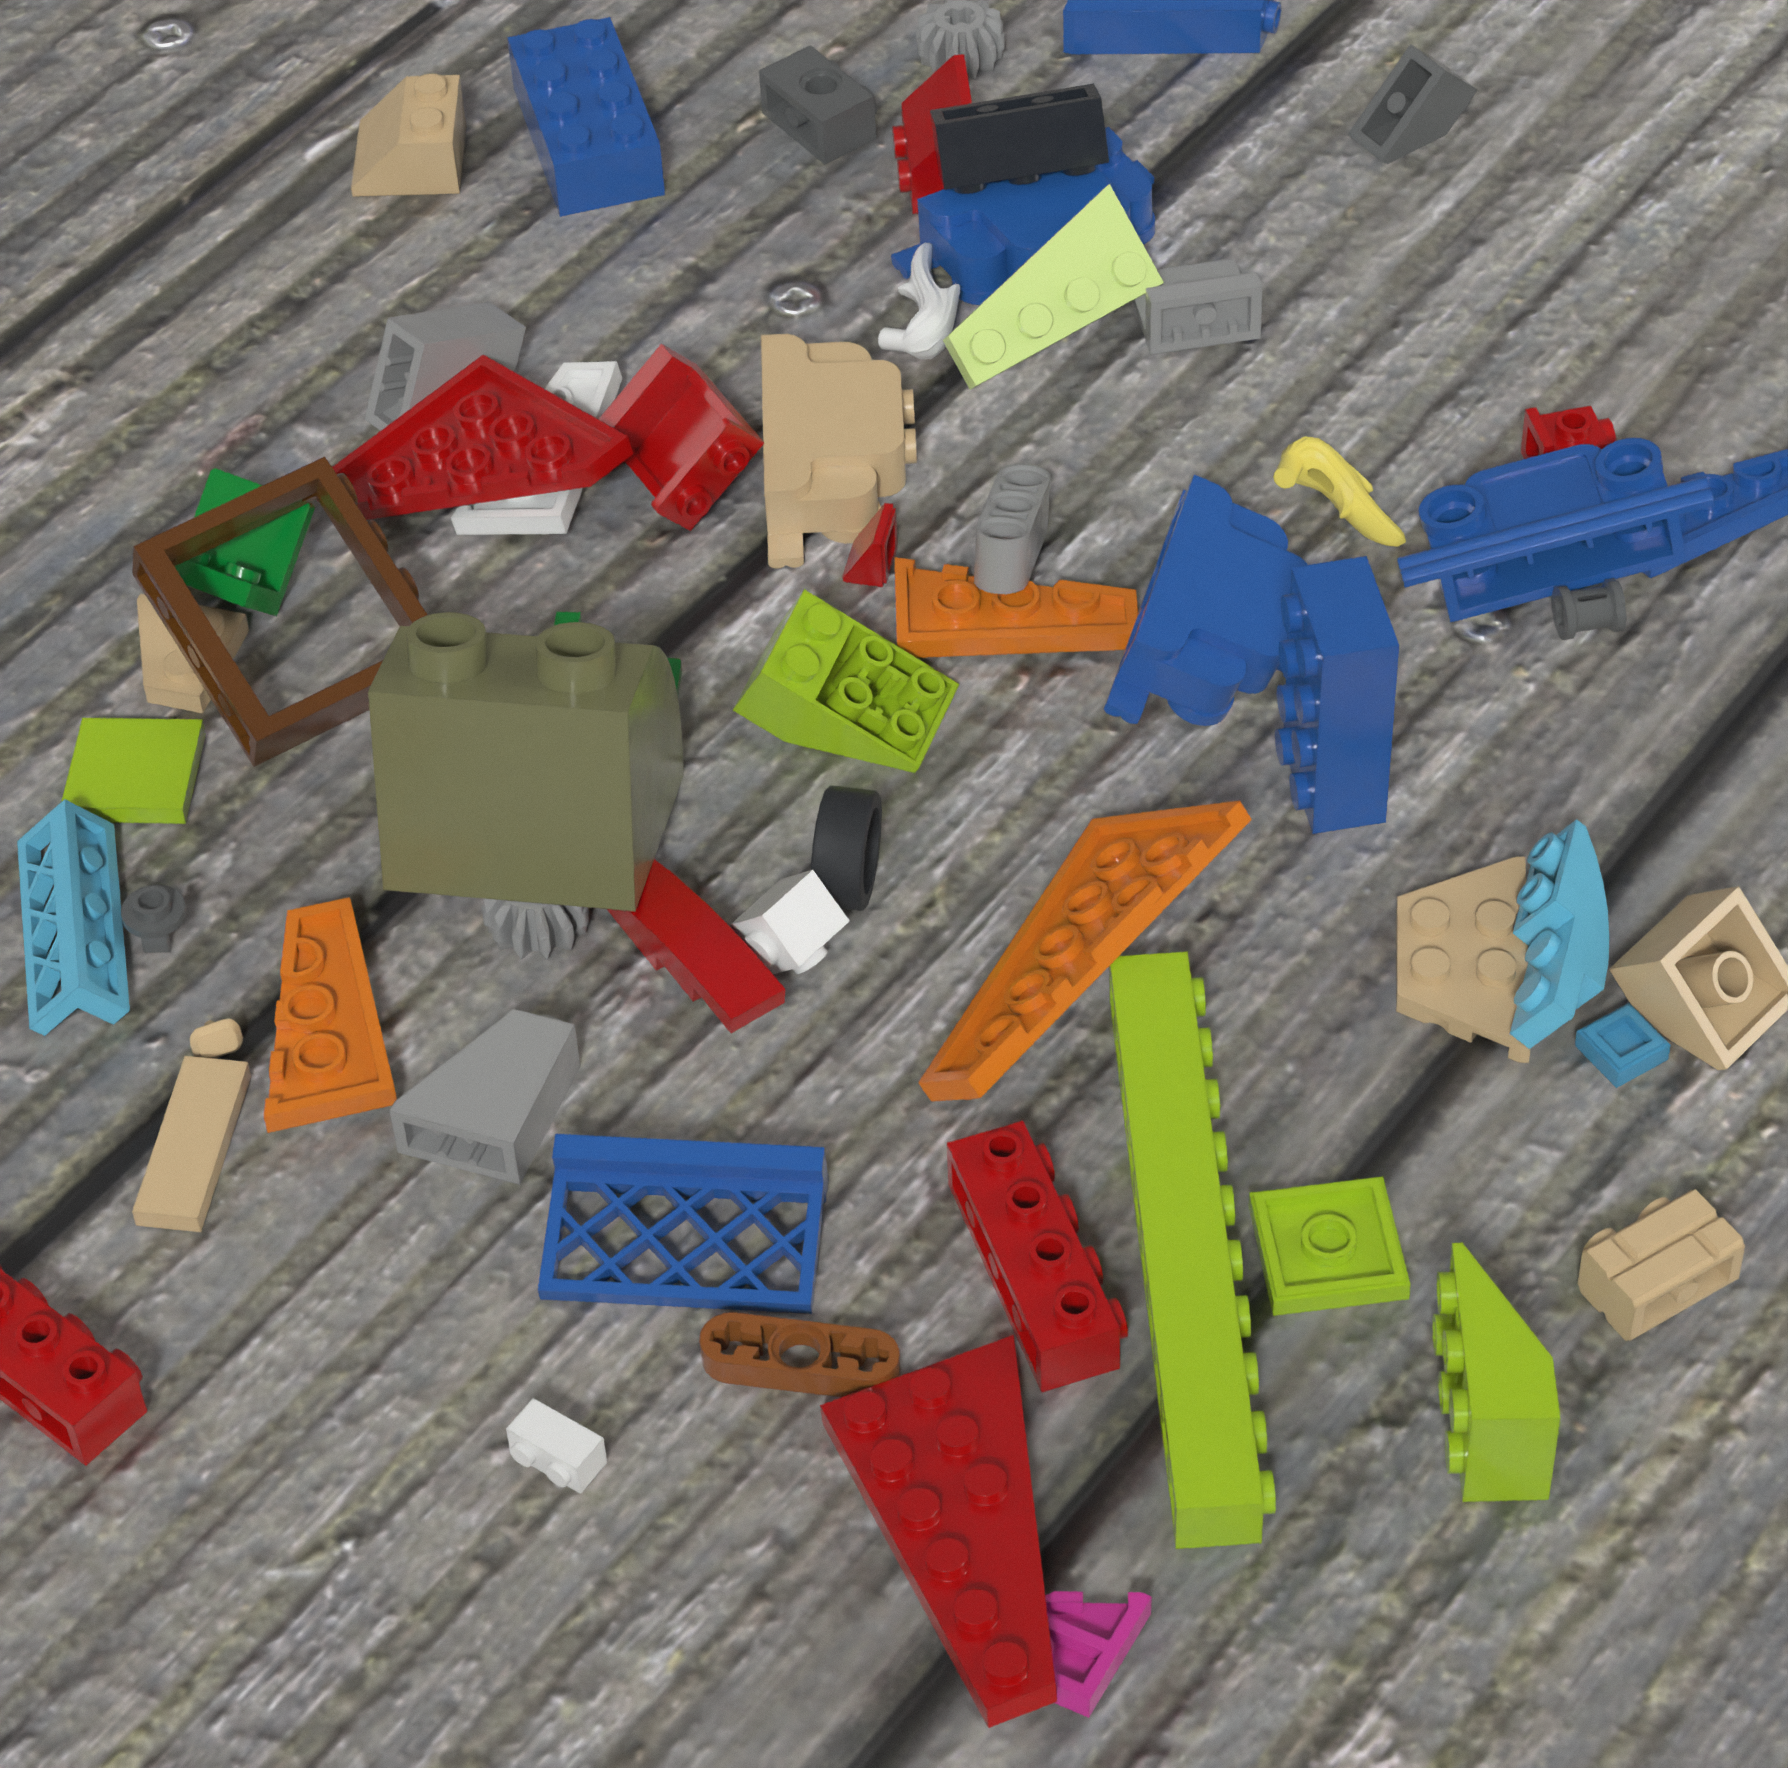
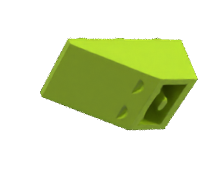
[733,589,959,773]
[1432,1243,1561,1502]

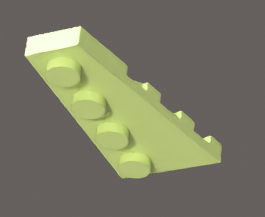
[943,184,1164,390]

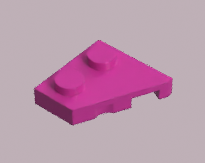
[1045,1591,1152,1718]

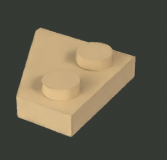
[137,594,249,714]

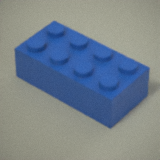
[507,17,665,217]
[1275,556,1399,834]

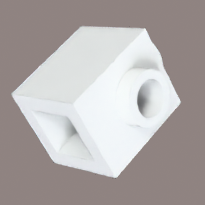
[730,870,849,974]

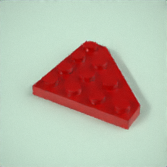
[317,354,634,520]

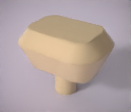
[190,1019,243,1059]

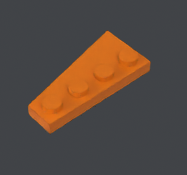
[894,557,1138,658]
[264,897,397,1133]

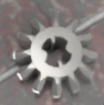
[916,0,1005,79]
[481,899,589,960]

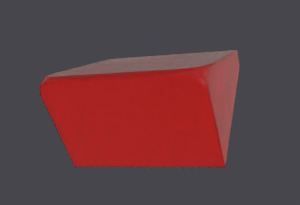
[842,503,898,587]

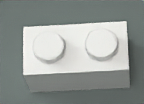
[506,1398,607,1494]

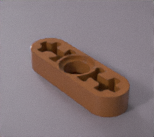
[699,1312,901,1397]

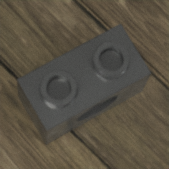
[759,45,877,165]

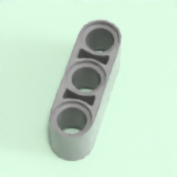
[974,464,1050,594]

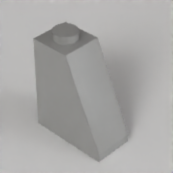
[364,302,526,431]
[390,1009,580,1185]

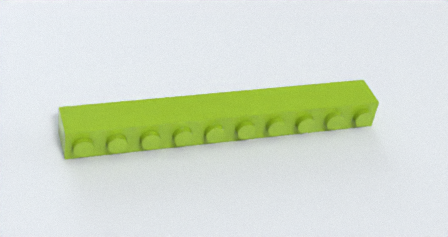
[1109,951,1276,1549]

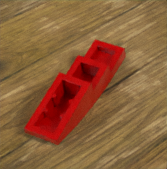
[607,859,786,1033]

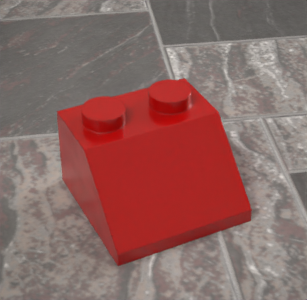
[892,54,972,214]

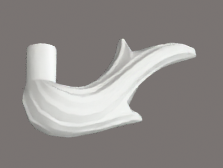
[878,242,960,360]

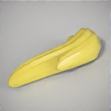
[1273,437,1406,547]

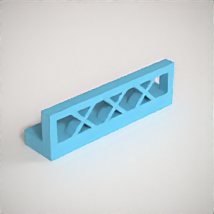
[17,799,130,1036]

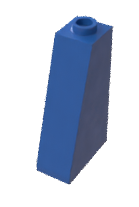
[1063,0,1281,55]

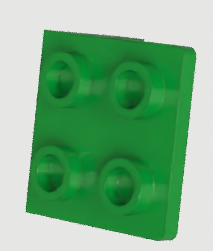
[174,468,315,617]

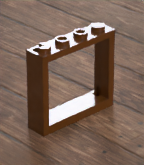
[132,456,428,767]

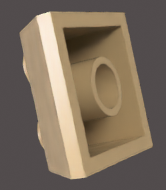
[351,74,467,197]
[1609,886,1788,1070]

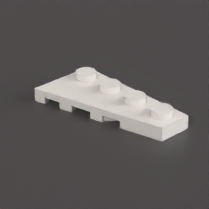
[451,361,622,535]

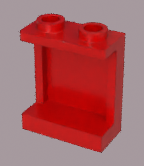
[599,343,764,531]

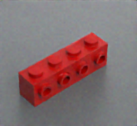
[947,1121,1128,1393]
[0,1265,147,1466]

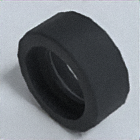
[811,785,882,911]

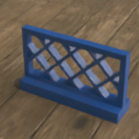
[538,1134,829,1314]

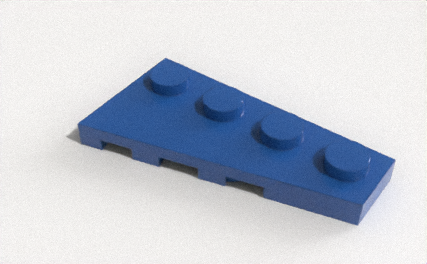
[1643,449,1788,579]

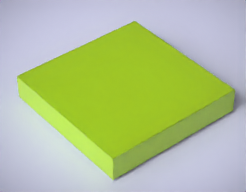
[61,718,206,824]
[1248,1176,1411,1316]

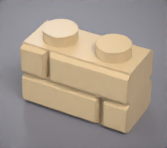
[1578,1189,1745,1341]

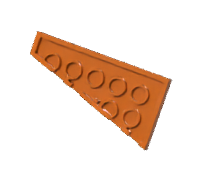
[918,800,1252,1102]

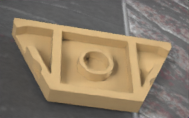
[1396,856,1531,1063]

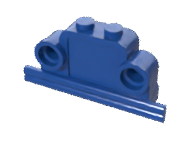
[891,127,1155,305]
[1397,438,1715,623]
[1104,475,1308,726]

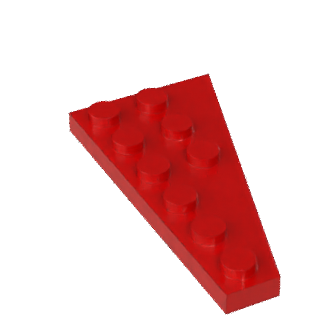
[820,1334,1058,1728]

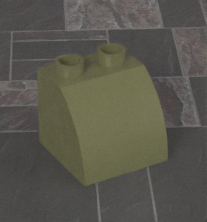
[368,612,684,911]

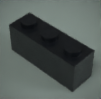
[930,83,1109,194]

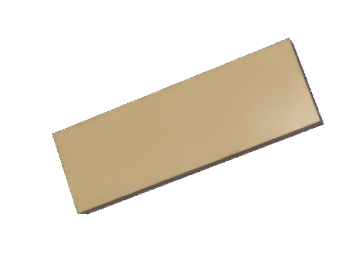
[132,1056,251,1232]

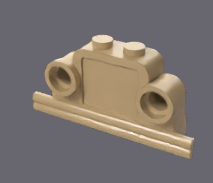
[761,334,917,569]

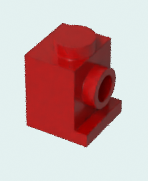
[1521,405,1616,459]

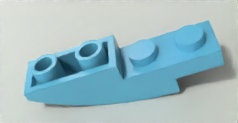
[1510,819,1610,1049]

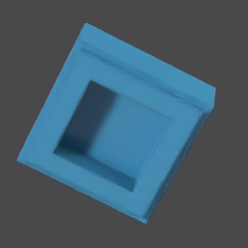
[1575,1003,1671,1088]

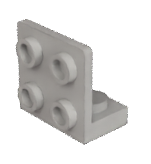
[1132,259,1263,355]

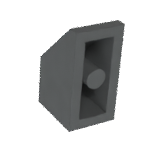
[1348,44,1478,164]

